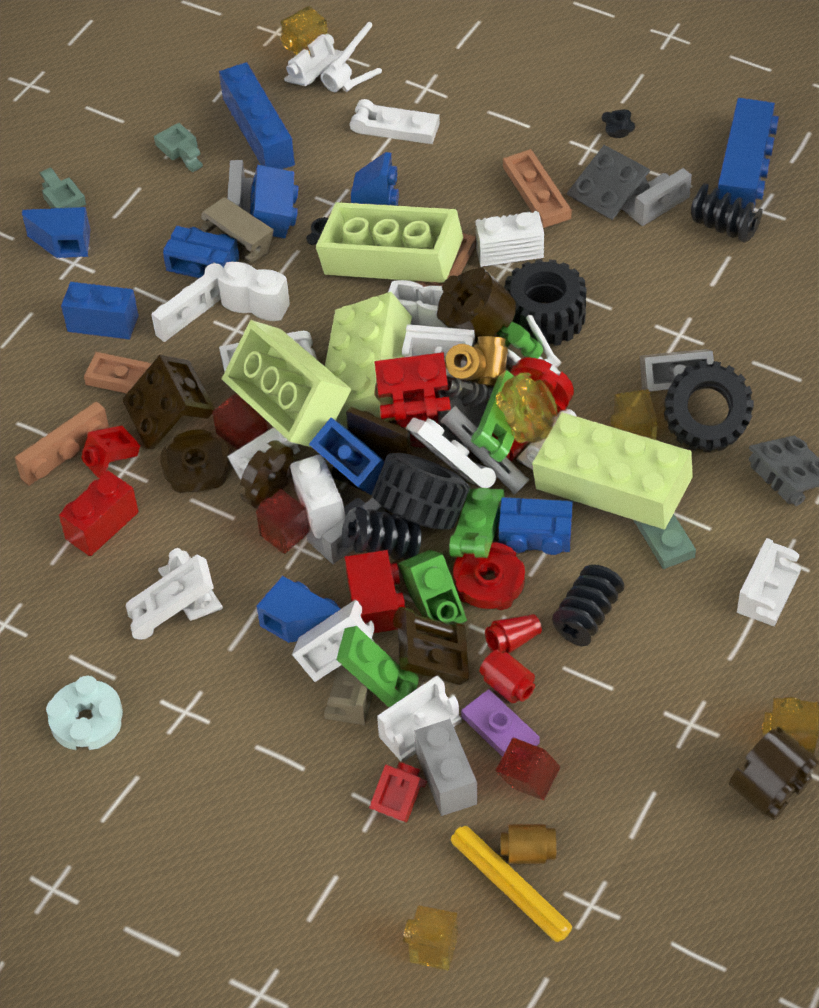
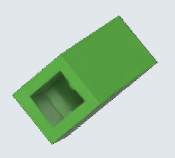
[398,550,467,623]

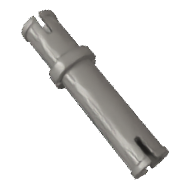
[440,406,530,495]

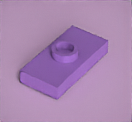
[461,689,540,766]

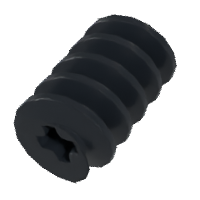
[691,183,763,243]
[342,507,421,560]
[552,564,624,647]

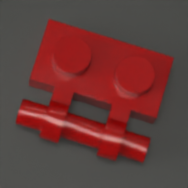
[374,352,451,421]

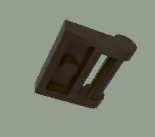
[393,607,469,685]

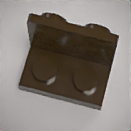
[123,355,216,449]
[332,407,411,492]

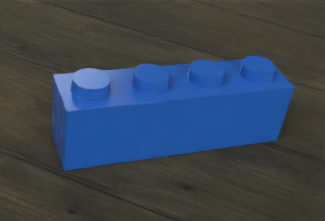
[219,62,295,169]
[718,98,779,212]

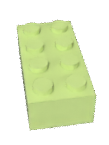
[316,202,463,283]
[325,292,412,429]
[222,320,351,447]
[532,412,693,530]

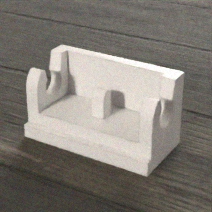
[402,325,475,380]
[737,538,801,627]
[292,600,374,682]
[377,676,461,763]

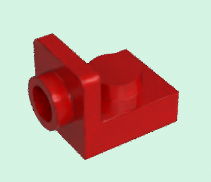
[81,425,141,478]
[369,762,427,823]

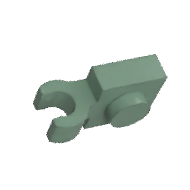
[154,123,203,172]
[40,167,86,209]

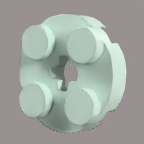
[46,676,123,750]

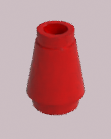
[485,614,542,654]

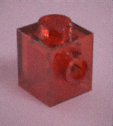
[212,393,268,449]
[256,489,309,554]
[495,737,561,801]

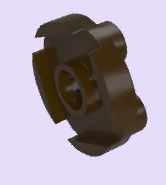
[160,429,230,493]
[240,440,300,509]

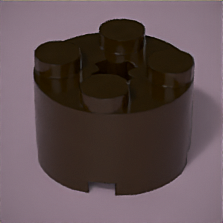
[437,267,516,344]
[729,726,819,820]

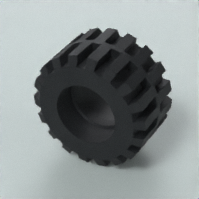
[504,259,587,346]
[664,361,754,452]
[372,453,470,529]

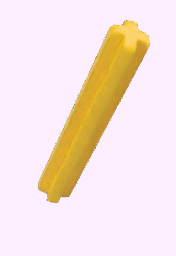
[451,826,572,942]

